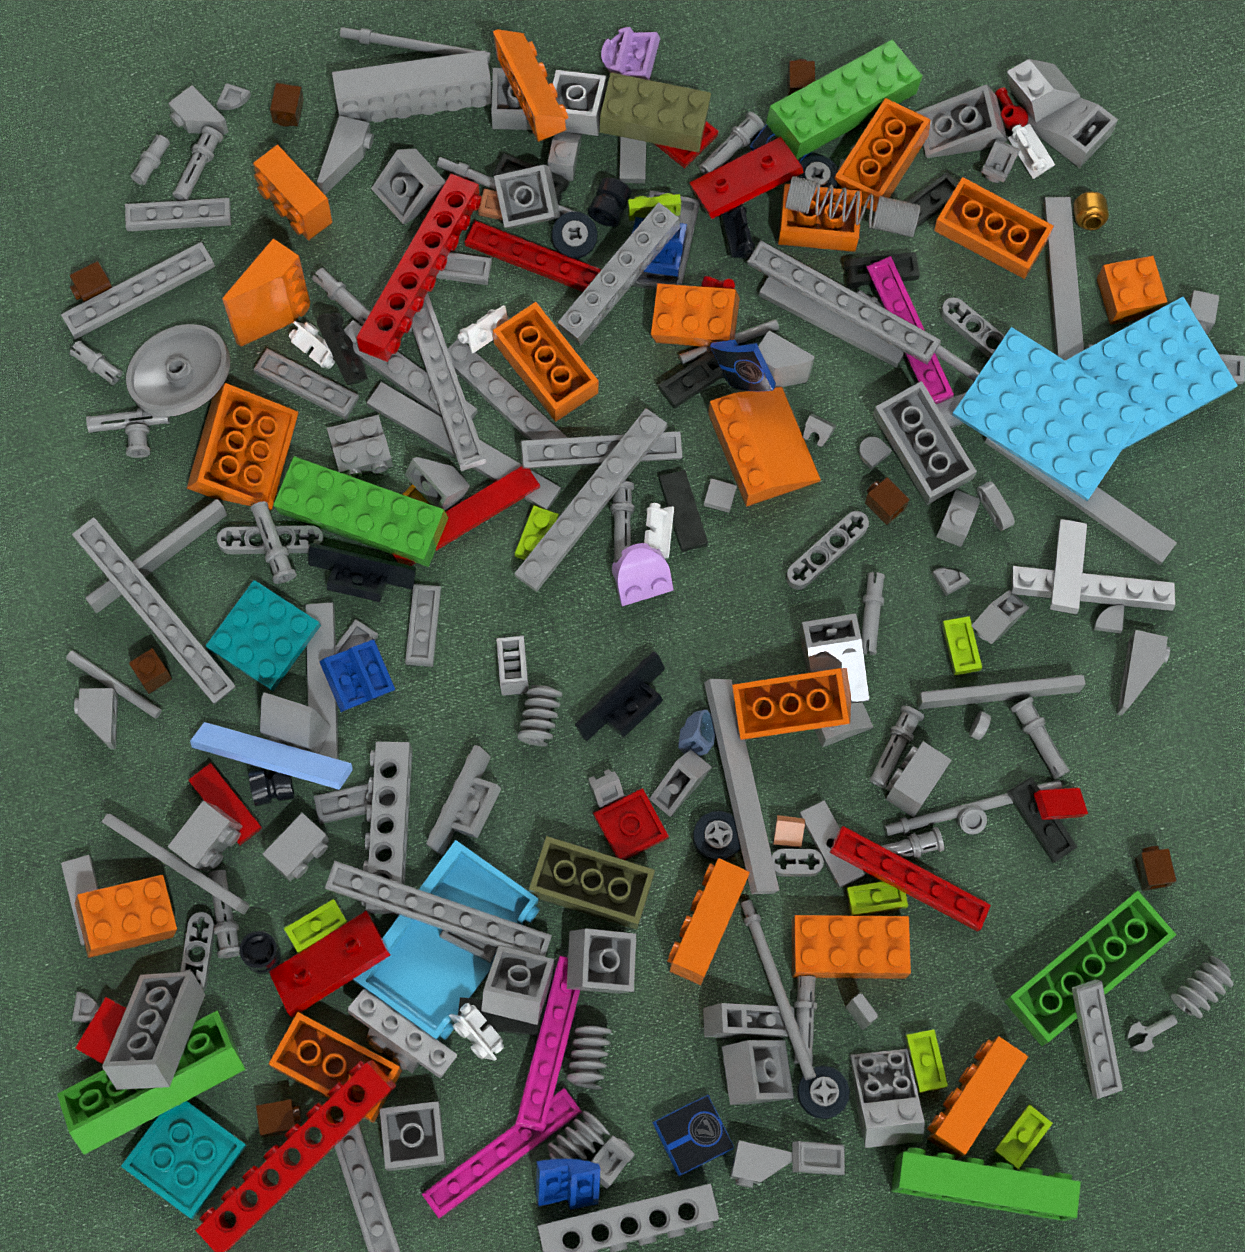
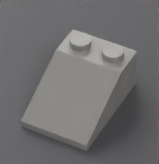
[916,84,1007,158]

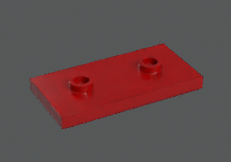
[690,137,804,219]
[269,910,391,1017]

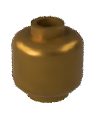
[1073,191,1109,231]

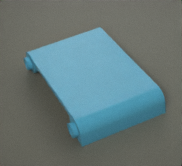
[353,840,540,1040]

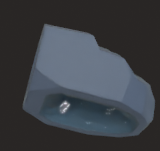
[678,710,715,756]

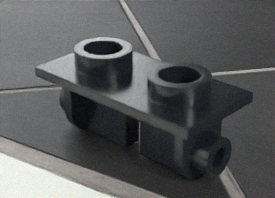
[721,204,755,259]

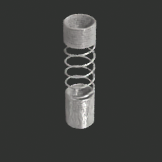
[785,176,921,238]

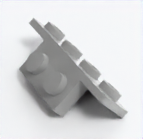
[426,745,501,855]
[347,989,457,1078]

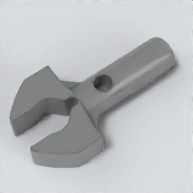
[1125,1014,1177,1052]

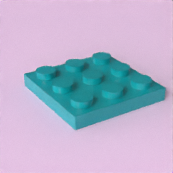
[206,580,321,692]
[121,1101,247,1220]

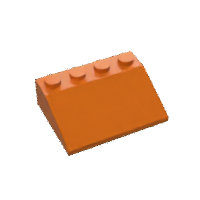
[222,239,310,347]
[187,383,298,510]
[708,387,821,507]

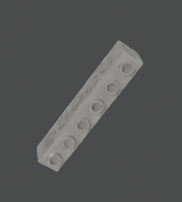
[558,202,680,346]
[361,742,413,914]
[538,1184,719,1252]

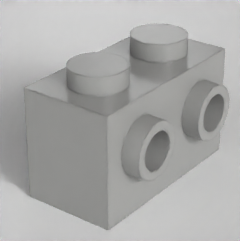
[262,813,329,882]

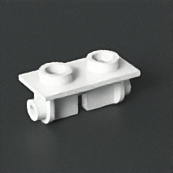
[1008,123,1055,179]
[458,305,508,353]
[289,321,335,369]
[644,503,674,558]
[449,1003,504,1061]

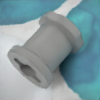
[125,424,150,458]

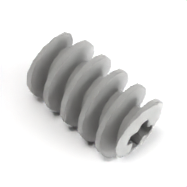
[518,685,562,747]
[1171,956,1234,1019]
[567,1026,612,1090]
[547,1111,611,1161]

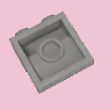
[327,415,393,479]

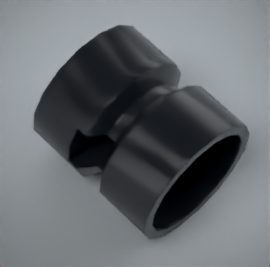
[588,177,632,227]
[248,768,295,806]
[239,931,281,975]

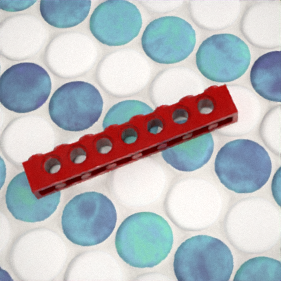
[356,174,482,362]
[195,1060,396,1252]

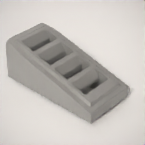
[496,636,529,696]

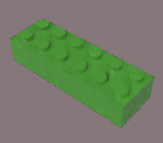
[766,40,922,159]
[273,456,448,567]
[1004,891,1176,1047]
[57,1010,246,1154]
[891,1148,1081,1221]

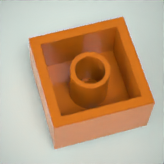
[1097,256,1168,325]

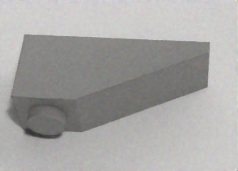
[317,115,374,195]
[1117,630,1170,715]
[703,1003,795,1038]

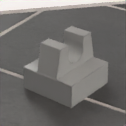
[803,414,837,447]
[589,769,625,808]

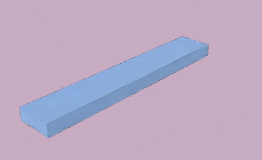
[190,722,353,790]

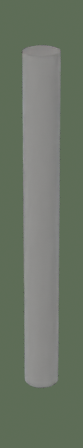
[679,319,779,364]
[66,650,162,719]

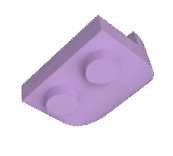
[601,27,660,80]
[612,543,673,606]

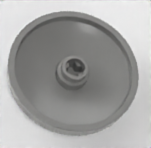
[126,324,230,416]

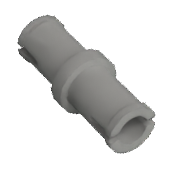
[130,135,170,185]
[70,341,122,385]

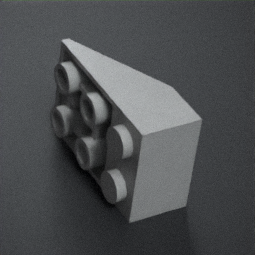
[1027,98,1118,168]
[799,614,869,703]
[850,1049,925,1148]

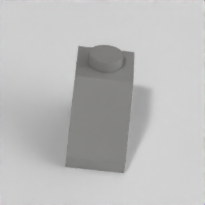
[168,85,229,135]
[548,132,582,181]
[405,457,470,510]
[936,490,981,547]
[971,590,1029,644]
[74,688,118,749]
[814,702,873,748]
[649,750,712,817]
[730,1140,793,1188]

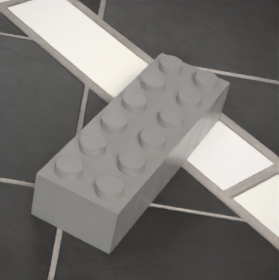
[332,50,492,122]

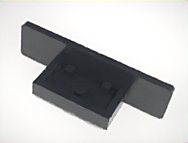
[308,543,416,602]
[575,652,665,741]

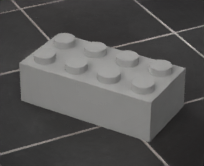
[873,381,977,505]
[102,972,205,1089]

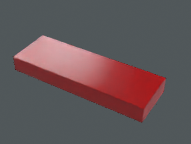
[188,763,262,846]

